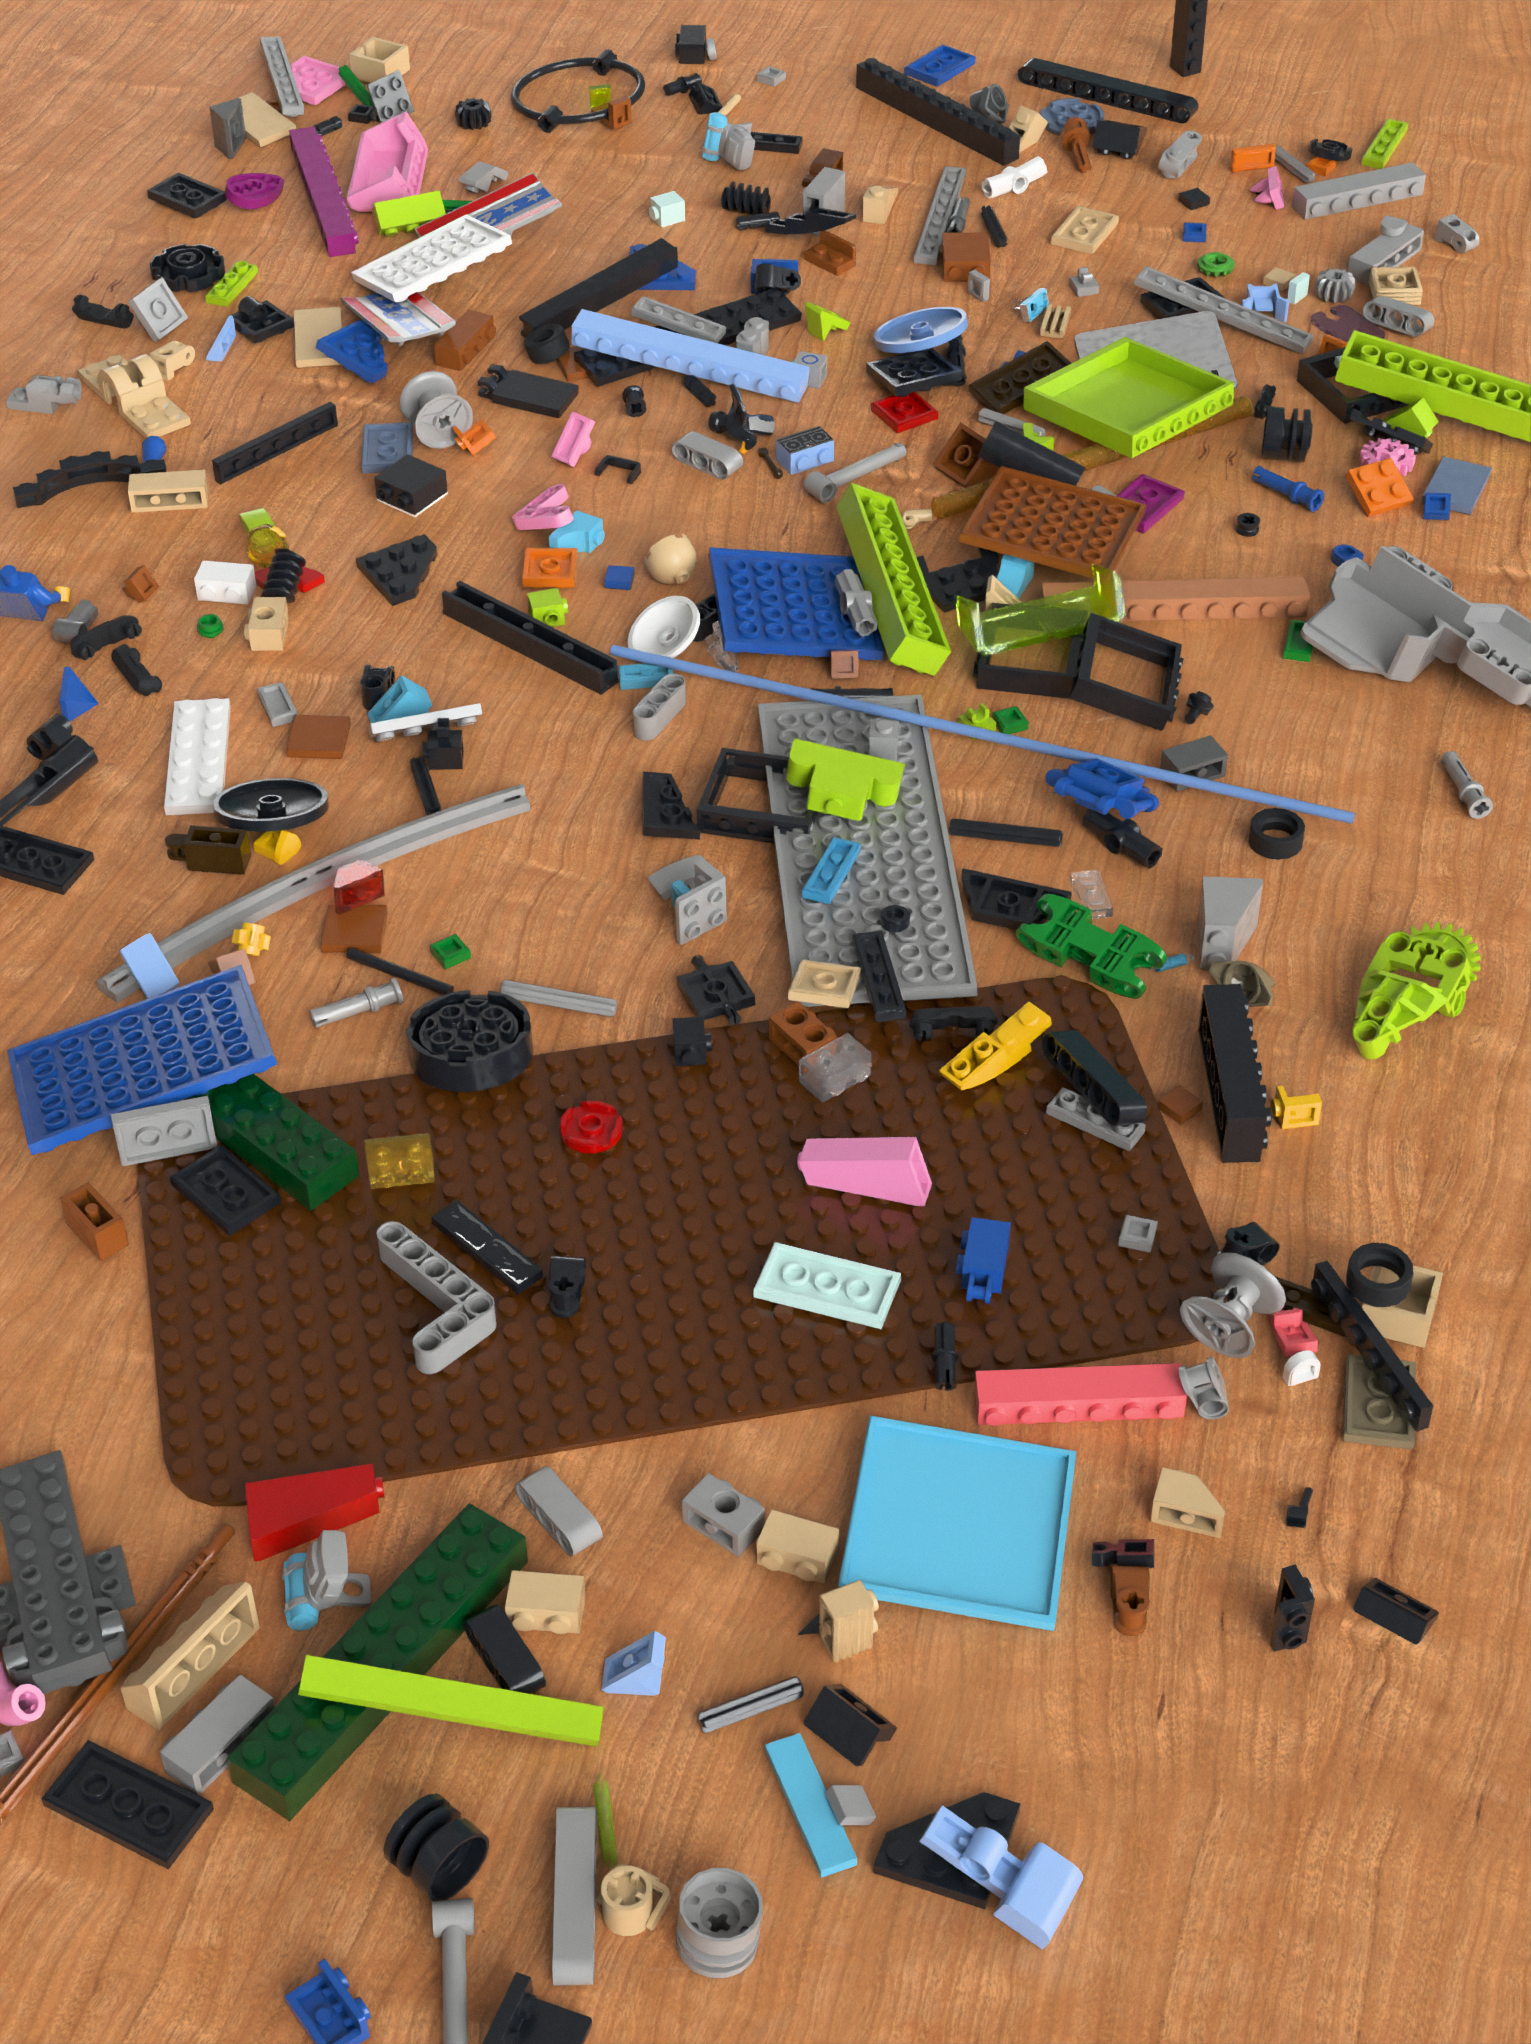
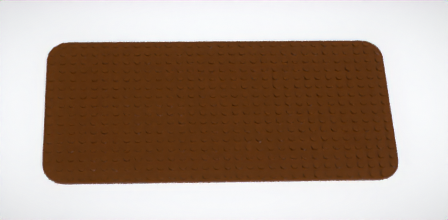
[138,975,1226,1507]

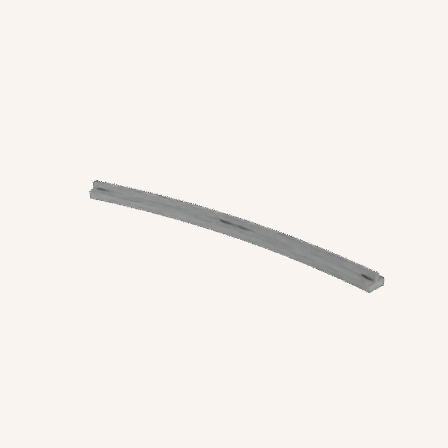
[97,784,530,1003]

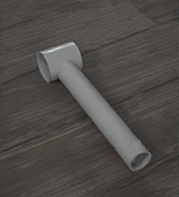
[804,443,907,503]
[432,1898,475,2044]

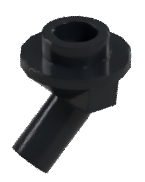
[1185,691,1214,724]

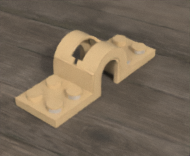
[77,354,191,439]

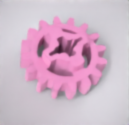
[1359,438,1416,476]

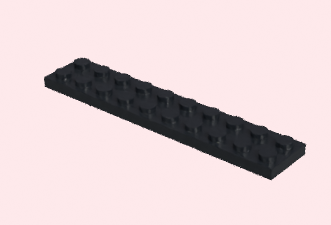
[574,288,802,387]

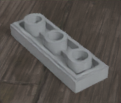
[1046,1087,1146,1151]

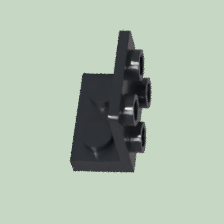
[483,1972,592,2044]

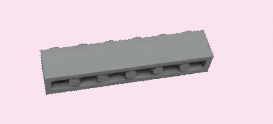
[1292,162,1426,220]

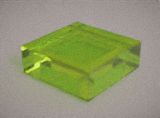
[589,84,612,108]

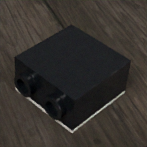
[374,454,448,517]

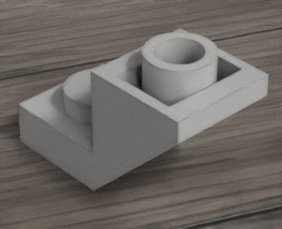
[458,161,509,193]

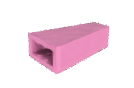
[797,1137,932,1206]

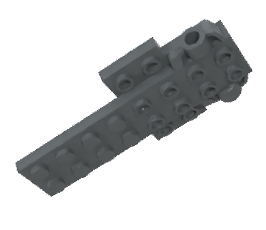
[0,1450,136,1694]

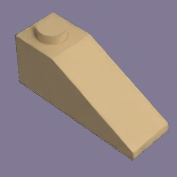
[863,185,899,224]

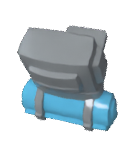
[701,112,755,170]
[281,1530,371,1631]

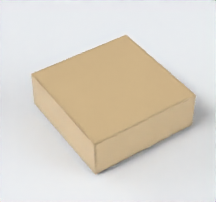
[1263,267,1296,291]

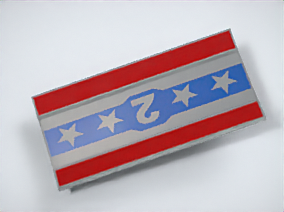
[414,172,562,238]
[340,292,456,346]

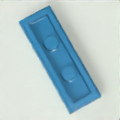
[802,837,861,904]

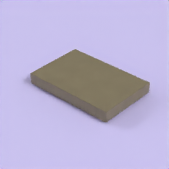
[1343,1354,1416,1450]

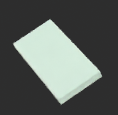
[754,1242,901,1329]

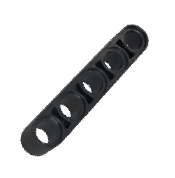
[1042,1030,1147,1126]

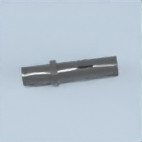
[947,197,970,233]

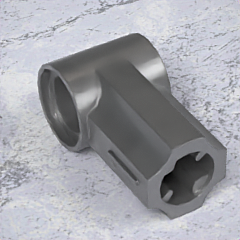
[53,599,99,644]

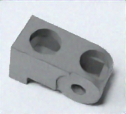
[1434,214,1479,254]

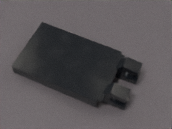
[478,364,579,418]

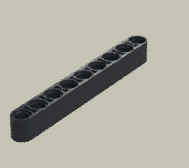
[1018,58,1199,123]

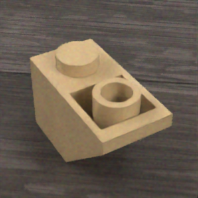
[1009,105,1048,153]

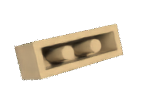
[128,470,209,513]

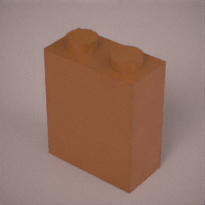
[942,232,991,282]

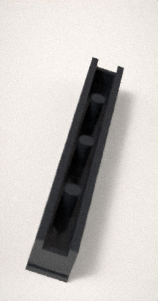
[519,238,678,338]
[442,581,619,695]

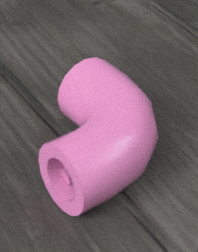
[0,1658,46,1726]

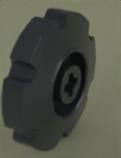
[150,244,225,292]

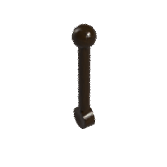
[758,448,783,479]

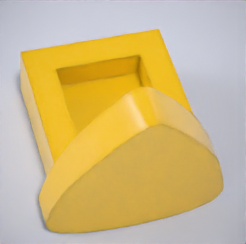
[253,830,301,865]

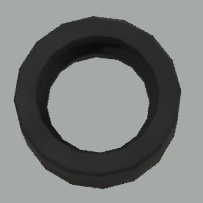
[1248,808,1305,860]
[1346,1242,1414,1307]

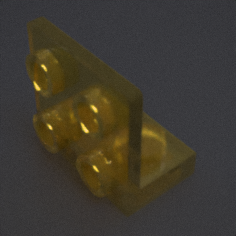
[364,1133,435,1189]

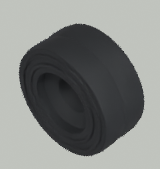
[524,324,570,364]

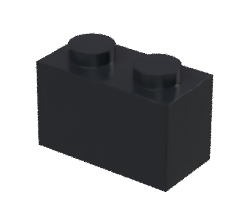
[675,25,706,64]

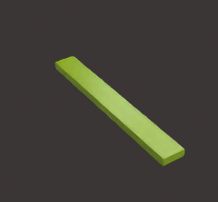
[298,1655,604,1747]

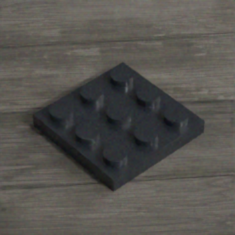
[866,348,962,397]

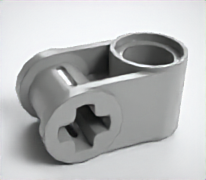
[1179,1357,1229,1419]

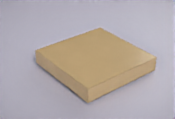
[788,960,861,1008]

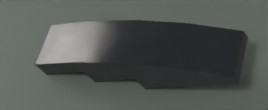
[765,207,856,235]

